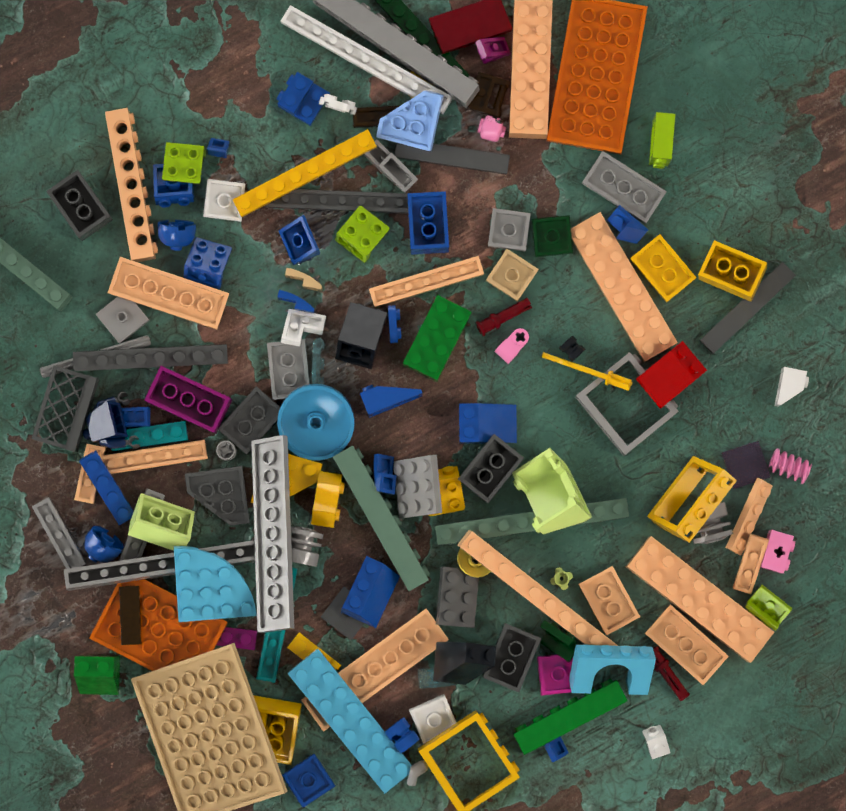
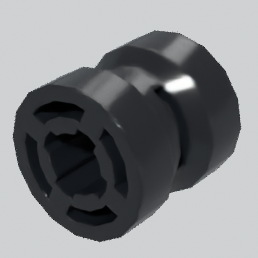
[559,336,586,362]

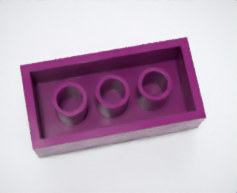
[144,366,232,434]

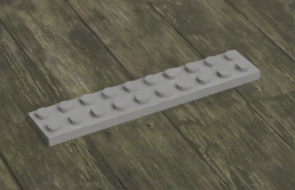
[251,435,294,633]

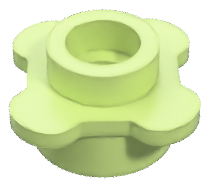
[550,567,573,590]

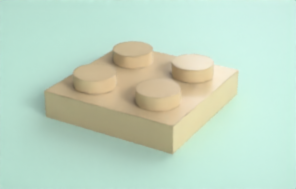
[486,249,539,302]

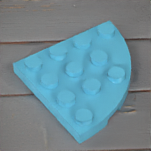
[174,546,256,622]

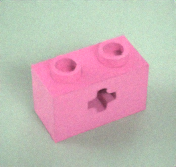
[760,530,795,574]

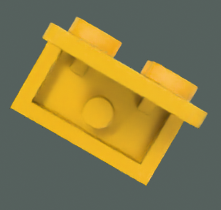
[429,466,465,516]

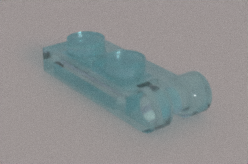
[312,338,325,385]

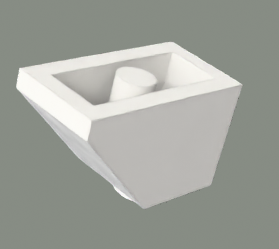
[774,367,809,407]

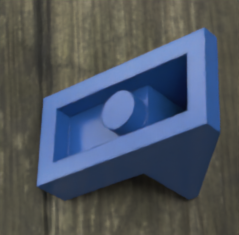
[607,205,648,244]

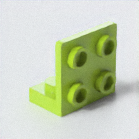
[162,142,206,184]
[335,206,390,263]

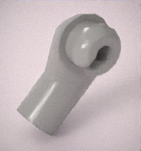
[407,760,429,786]

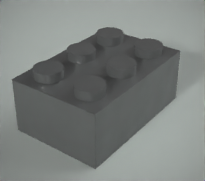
[46,170,113,241]
[482,623,541,692]

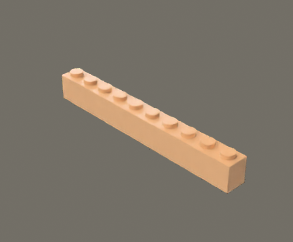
[457,530,618,646]

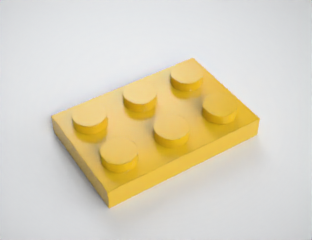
[630,234,697,303]

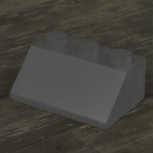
[458,434,524,503]

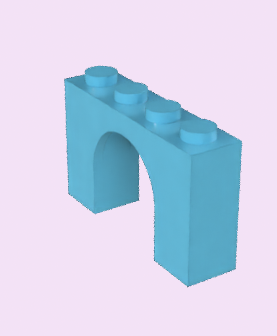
[569,644,656,695]

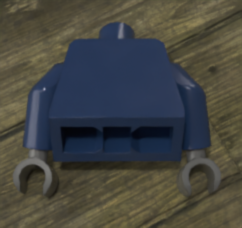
[83,391,140,449]

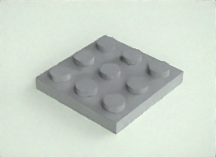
[394,455,442,519]

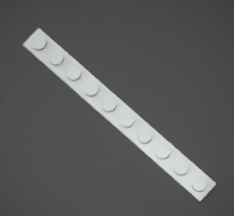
[281,5,453,114]

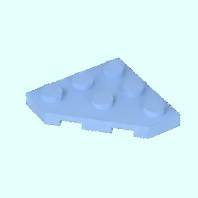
[376,90,444,151]

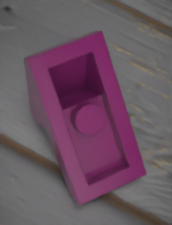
[475,37,511,64]

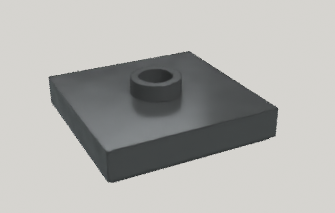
[321,587,364,640]

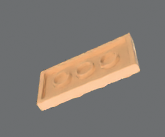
[644,604,729,685]

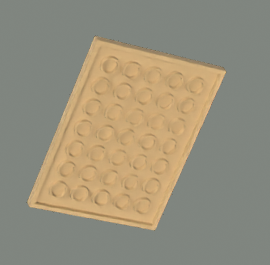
[131,643,288,811]

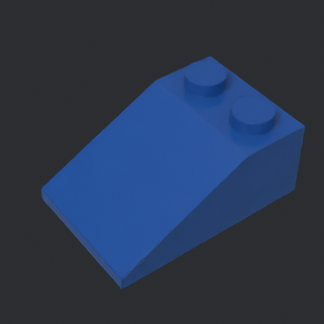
[407,191,449,255]
[360,385,423,418]
[459,403,517,444]

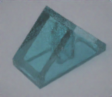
[417,667,458,688]

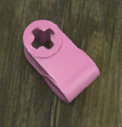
[494,328,529,364]

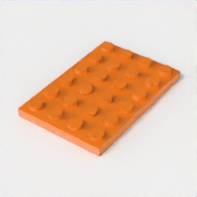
[89,579,228,671]

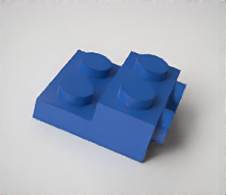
[276,72,330,126]
[153,164,194,208]

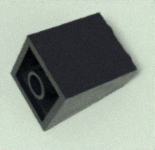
[335,302,387,369]
[433,642,496,685]

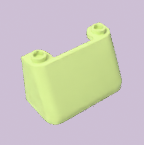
[512,448,592,534]

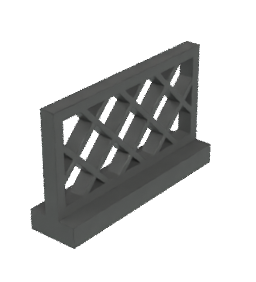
[32,366,99,452]

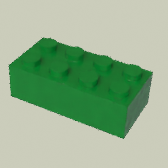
[403,295,472,382]

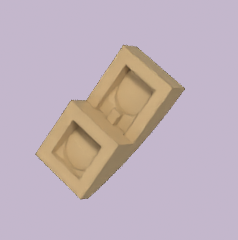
[285,268,323,292]

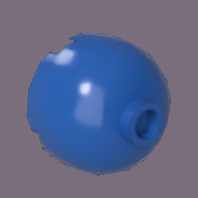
[158,220,196,251]
[84,526,124,563]

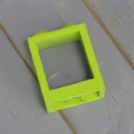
[649,112,675,169]

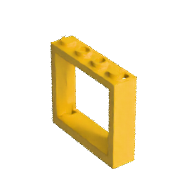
[647,456,737,543]
[418,710,520,811]

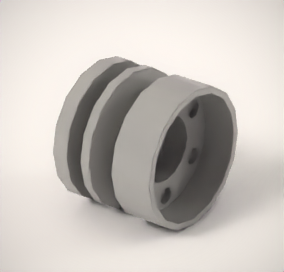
[685,502,733,544]
[291,526,323,567]

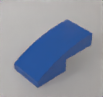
[278,290,315,314]
[374,454,397,495]

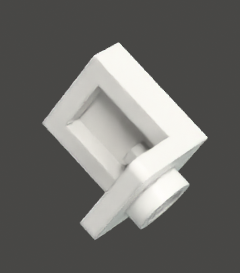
[642,725,670,759]

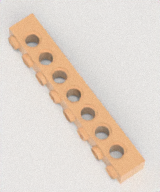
[105,108,158,262]

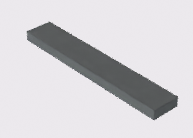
[395,143,510,175]
[700,262,796,354]

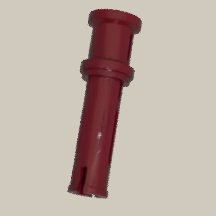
[475,297,532,337]
[653,645,690,701]

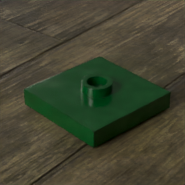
[532,215,573,258]

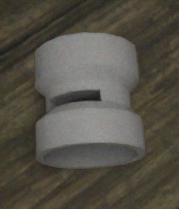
[216,441,237,461]

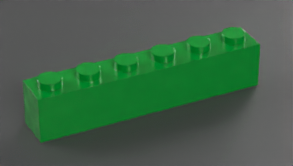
[513,678,627,755]

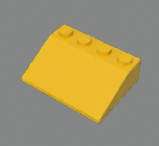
[253,695,302,765]

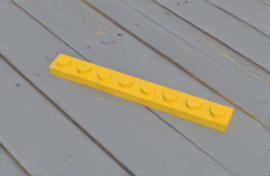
[233,129,377,217]

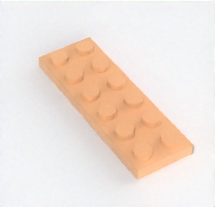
[108,257,229,330]

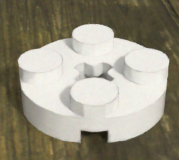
[319,94,357,115]

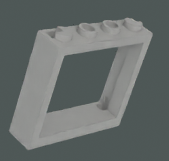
[575,352,679,456]

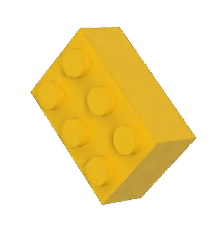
[698,240,767,302]

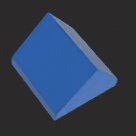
[207,138,230,158]

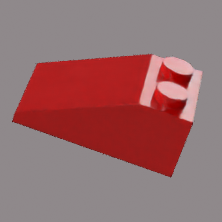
[636,341,707,409]

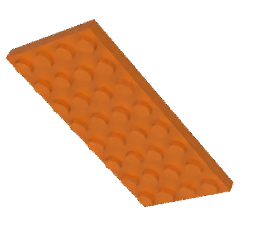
[546,0,648,155]

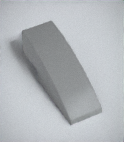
[363,139,418,193]

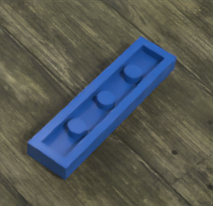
[79,450,134,525]

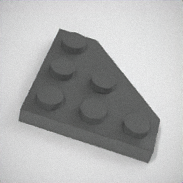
[185,466,250,526]

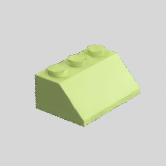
[128,493,195,551]

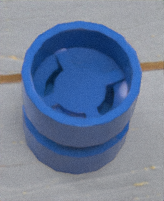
[384,717,420,754]

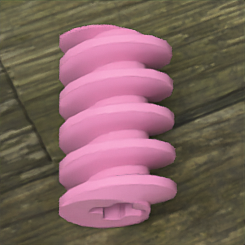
[768,448,812,484]

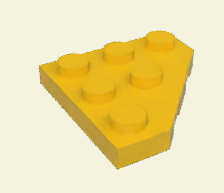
[251,454,323,503]

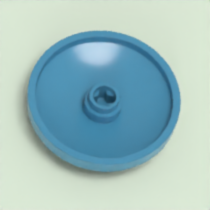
[277,384,355,460]

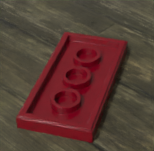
[429,0,513,54]

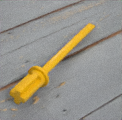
[542,352,632,391]

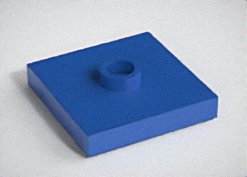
[282,753,336,807]

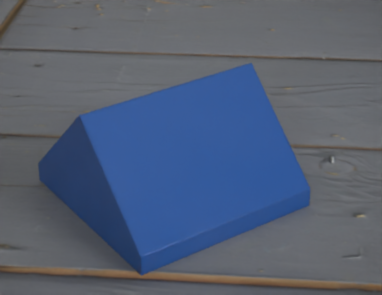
[279,215,320,265]

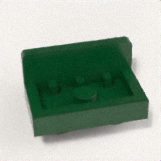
[540,620,578,662]

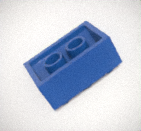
[341,556,400,628]

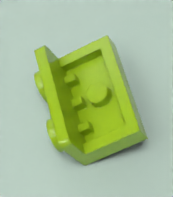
[745,584,792,631]

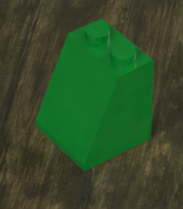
[74,655,120,695]

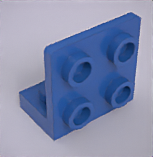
[183,237,232,289]

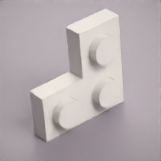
[281,309,326,347]

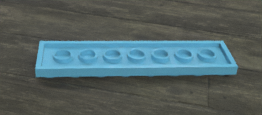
[287,648,412,794]

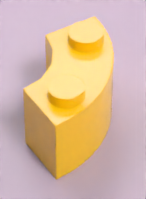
[311,471,345,528]

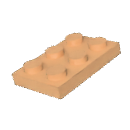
[578,566,640,636]

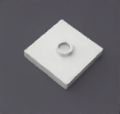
[203,179,245,222]
[409,694,457,744]

